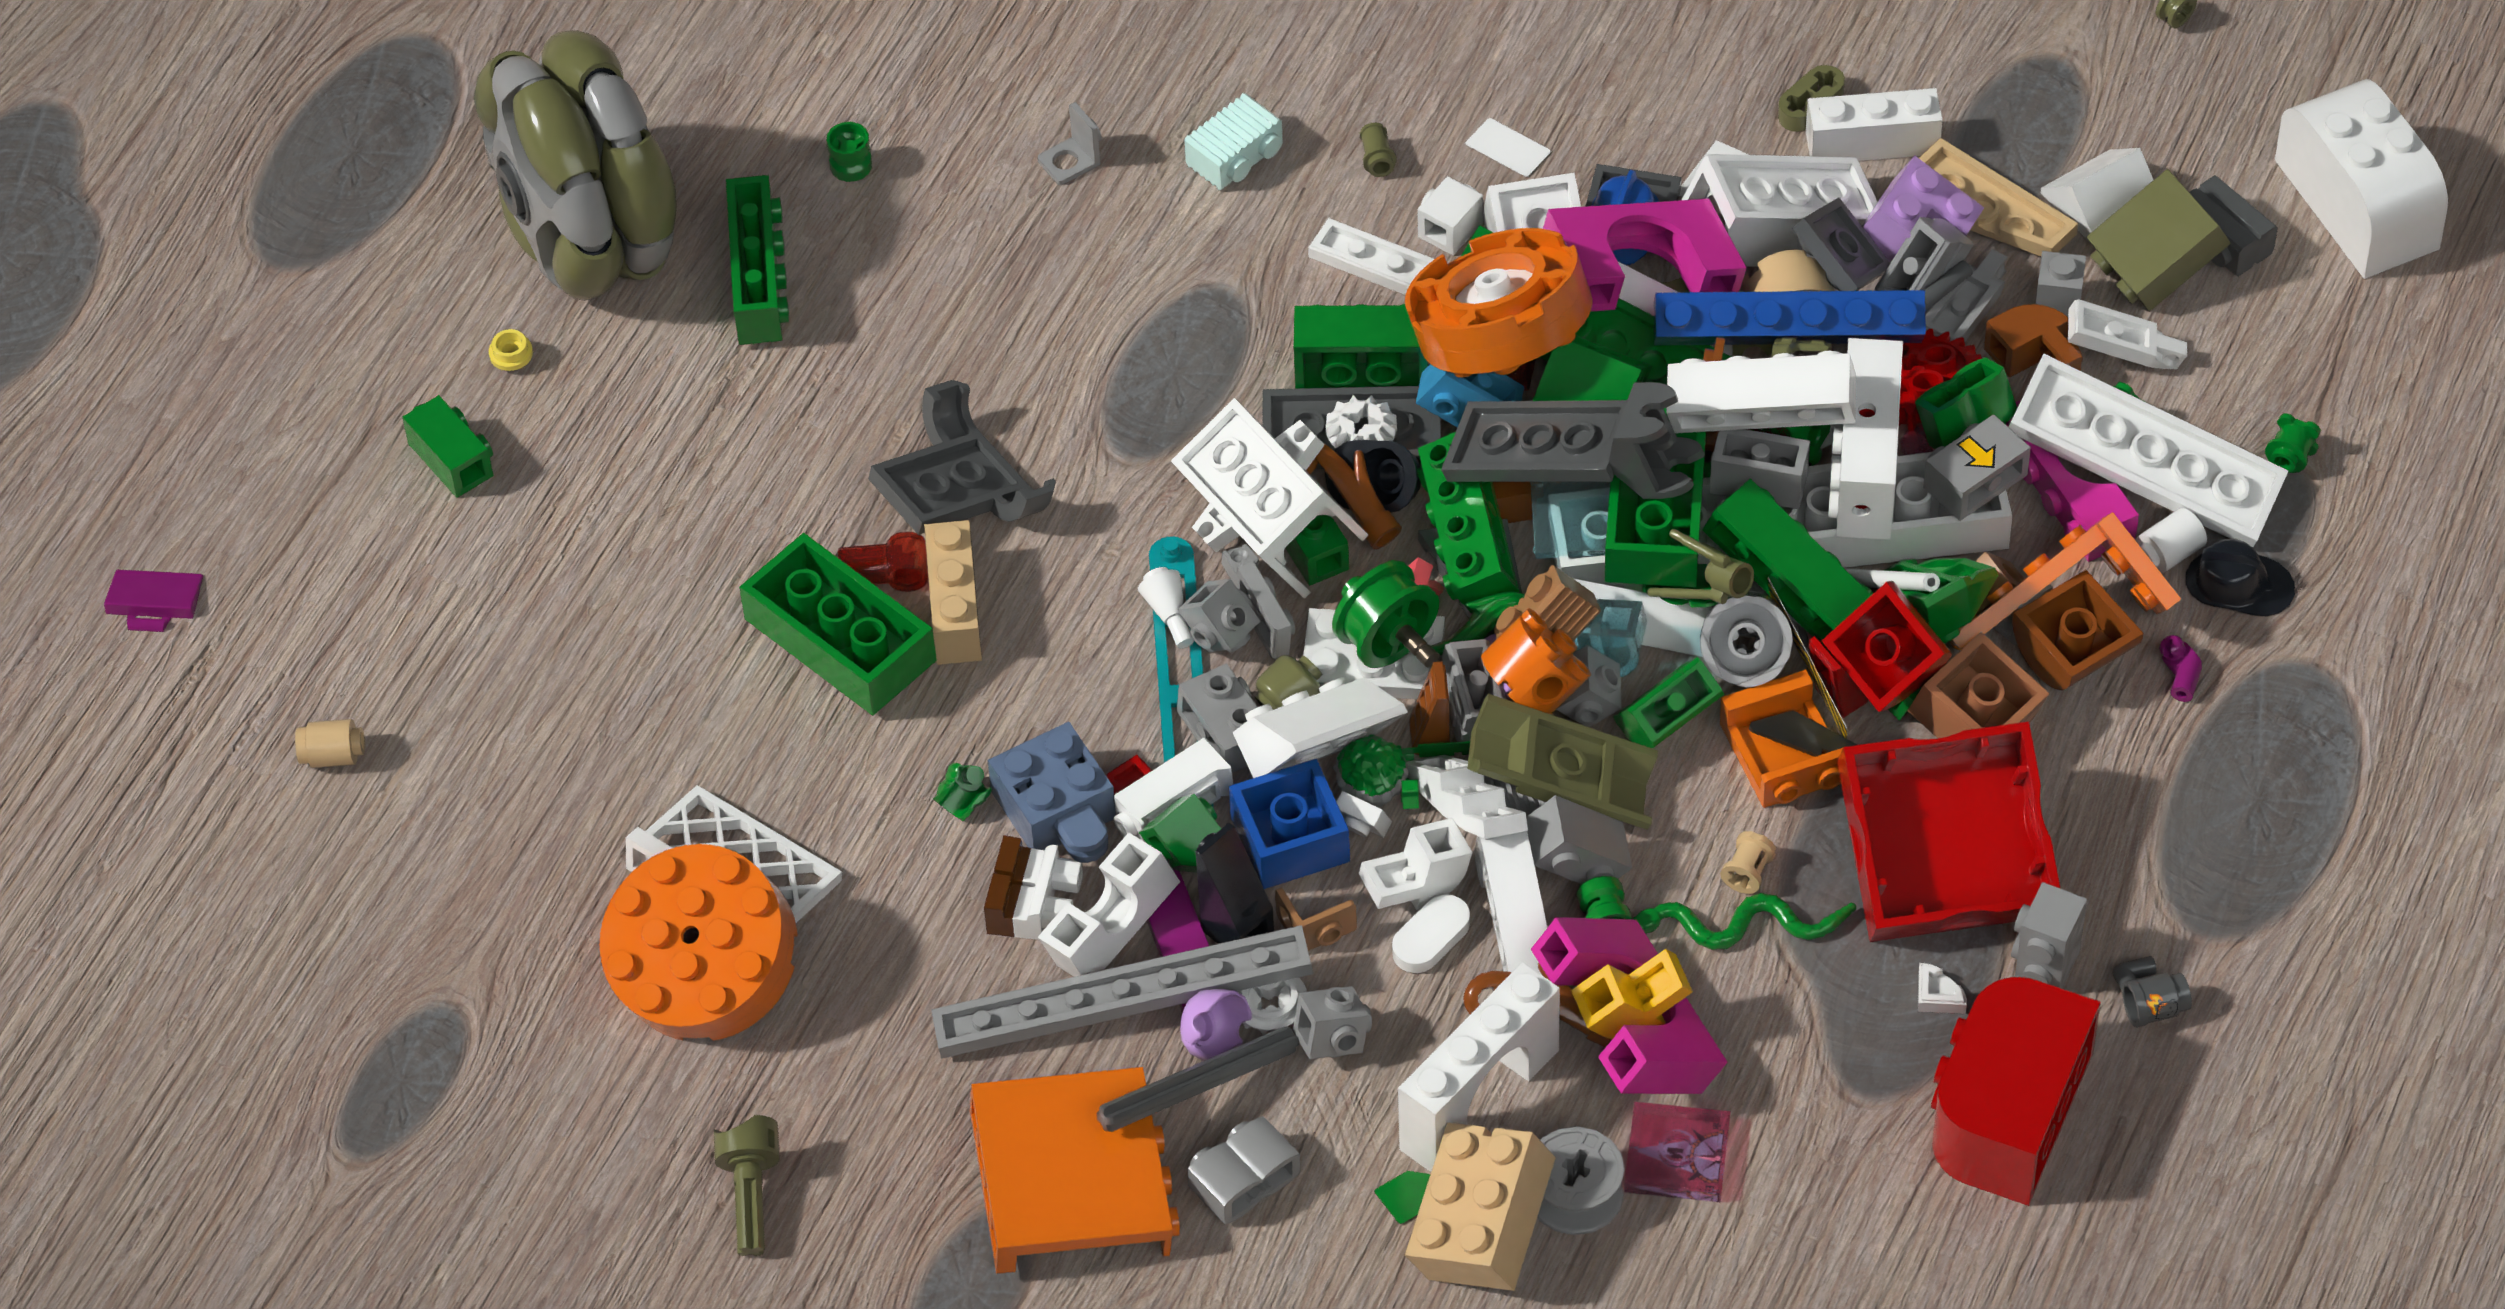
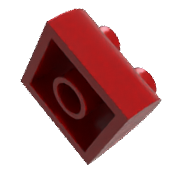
[1822,581,1952,712]

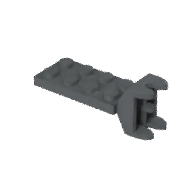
[1441,382,1704,499]

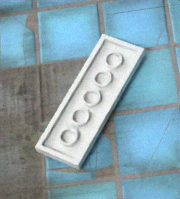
[2008,354,2288,547]

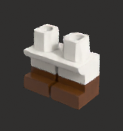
[984,835,1083,940]

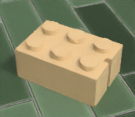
[1405,1123,1556,1291]

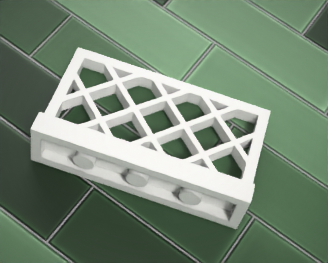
[626,785,842,923]

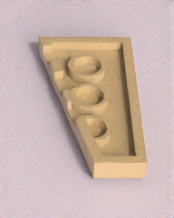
[1919,138,2078,256]

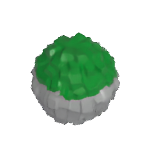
[1333,734,1409,807]

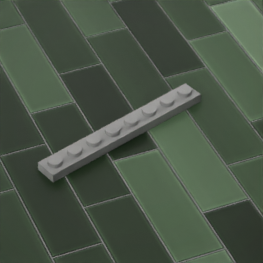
[931,925,1313,1058]

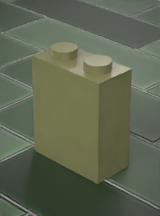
[2086,169,2231,312]

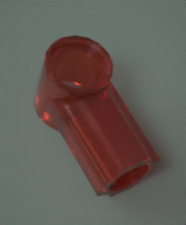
[838,532,928,592]

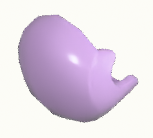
[1180,989,1252,1061]

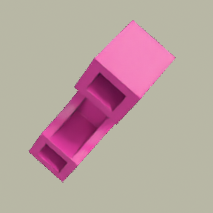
[2006,400,2139,562]

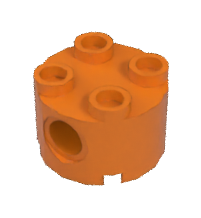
[1481,608,1592,714]

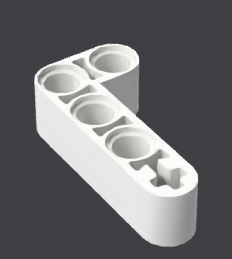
[1474,831,1548,975]

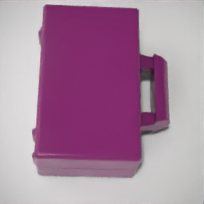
[104,569,203,632]

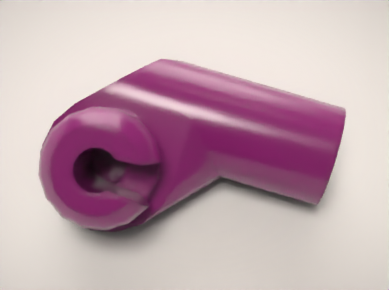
[2159,635,2202,702]

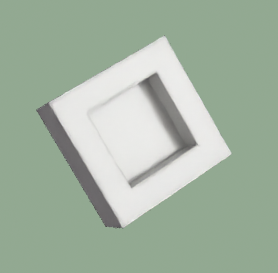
[1337,791,1392,838]

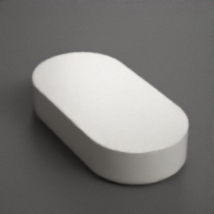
[1392,895,1470,973]

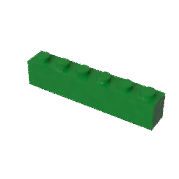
[1702,478,1922,720]

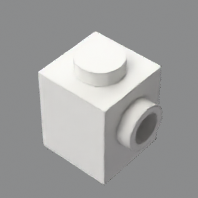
[1417,176,1483,256]

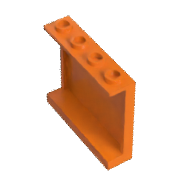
[970,1067,1180,1274]

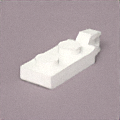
[2068,299,2187,369]

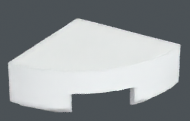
[1918,963,1967,1014]

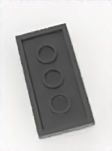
[1263,386,1441,469]

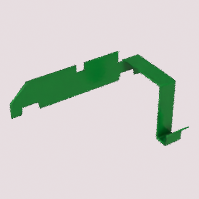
[1396,741,1470,809]

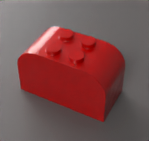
[1931,977,2101,1206]

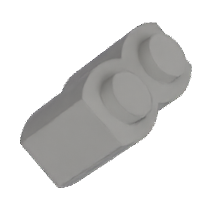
[1188,1116,1300,1224]

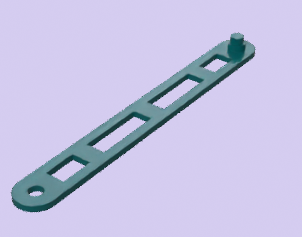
[1149,536,1214,808]

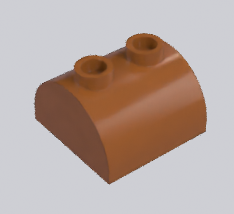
[2012,570,2144,690]

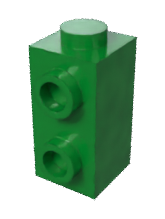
[402,395,494,498]

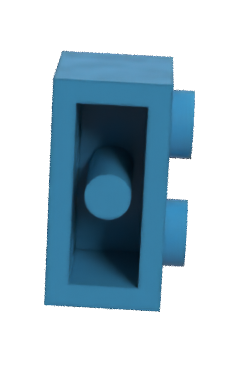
[1416,364,1524,428]

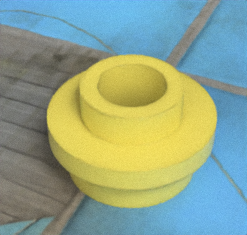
[489,329,533,371]

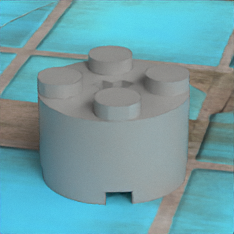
[1700,591,1793,687]

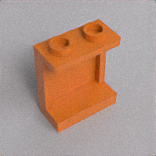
[1720,670,1843,808]

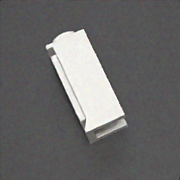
[1113,738,1233,843]

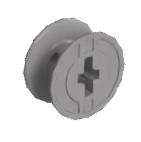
[1537,1126,1625,1235]

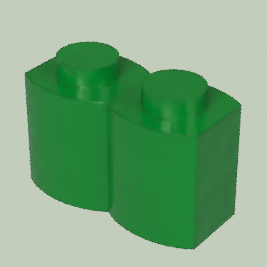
[1915,357,2017,449]

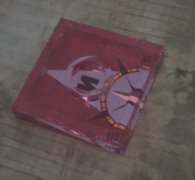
[1624,1102,1731,1203]

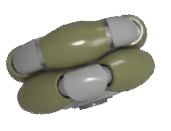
[474,30,677,301]

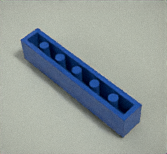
[1654,290,1926,345]

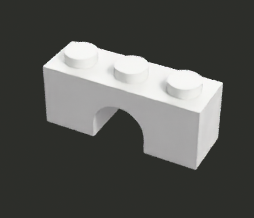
[1038,832,1180,977]

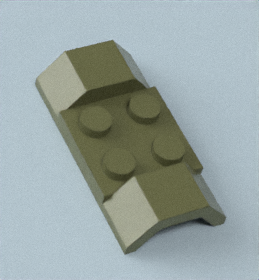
[1467,694,1658,830]

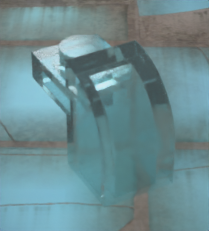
[1572,599,1647,678]

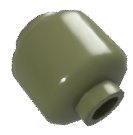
[1255,655,1323,710]

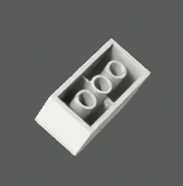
[2275,79,2448,279]

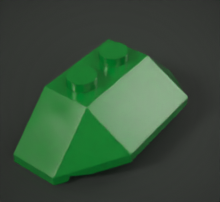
[1869,558,1999,643]

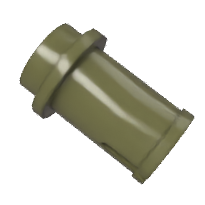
[1360,122,1397,177]

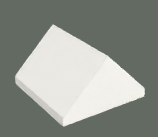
[2041,148,2154,241]

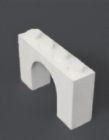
[1398,962,1560,1172]

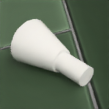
[1138,567,1194,649]

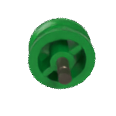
[1332,560,1440,668]

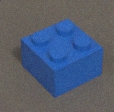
[1229,758,1350,889]

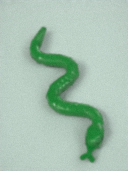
[1633,893,1857,950]

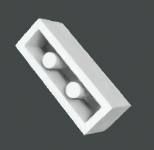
[1806,88,1942,161]

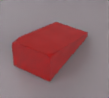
[1809,636,1868,718]

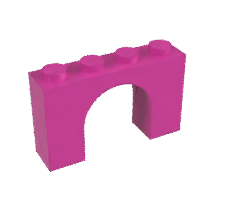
[1543,199,1747,311]
[1531,917,1728,1094]

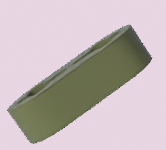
[1778,65,1845,132]

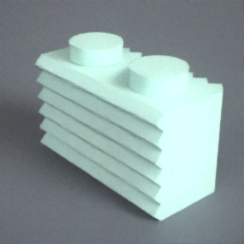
[1184,93,1283,190]

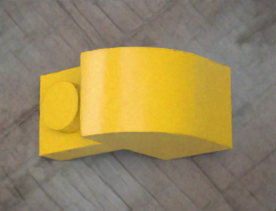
[1571,949,1693,1039]

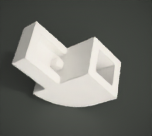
[1358,818,1473,910]

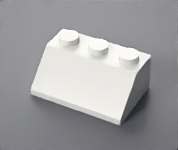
[1233,677,1407,778]

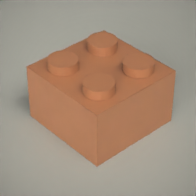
[1908,632,2050,738]

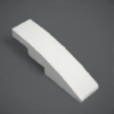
[1406,755,1528,839]

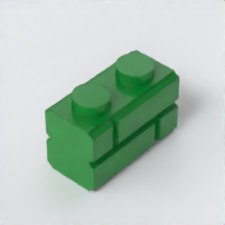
[1613,657,1724,748]

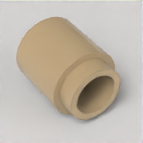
[295,719,365,768]

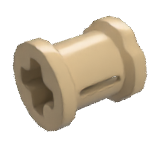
[1720,831,1776,894]

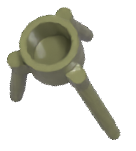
[1647,529,1754,604]

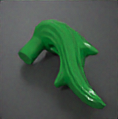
[1431,591,1525,655]

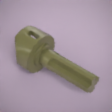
[714,1115,780,1256]

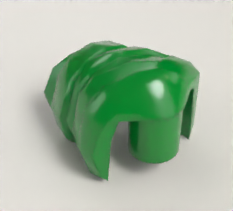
[933,762,992,821]

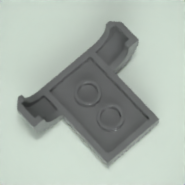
[868,380,1056,535]

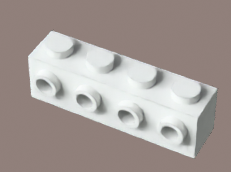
[1667,351,1856,433]

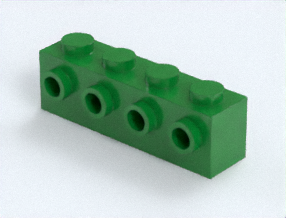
[726,175,789,345]
[1417,432,1519,613]

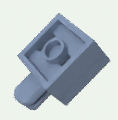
[987,721,1116,863]

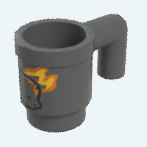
[2112,956,2192,1028]

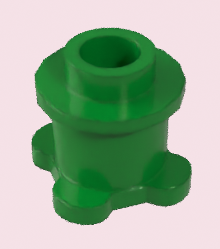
[2265,413,2321,473]

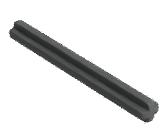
[1096,1027,1299,1132]

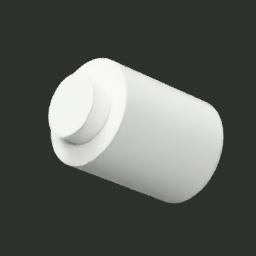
[2136,508,2207,574]

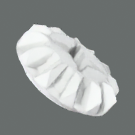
[1326,395,1397,448]
[1237,977,1307,1035]

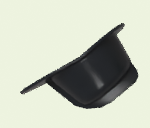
[1325,440,1421,513]
[2186,539,2295,617]

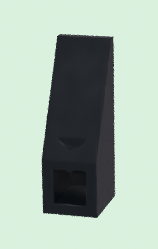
[1196,822,1274,944]

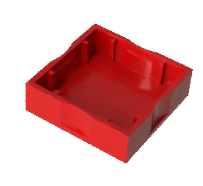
[1837,721,2061,942]

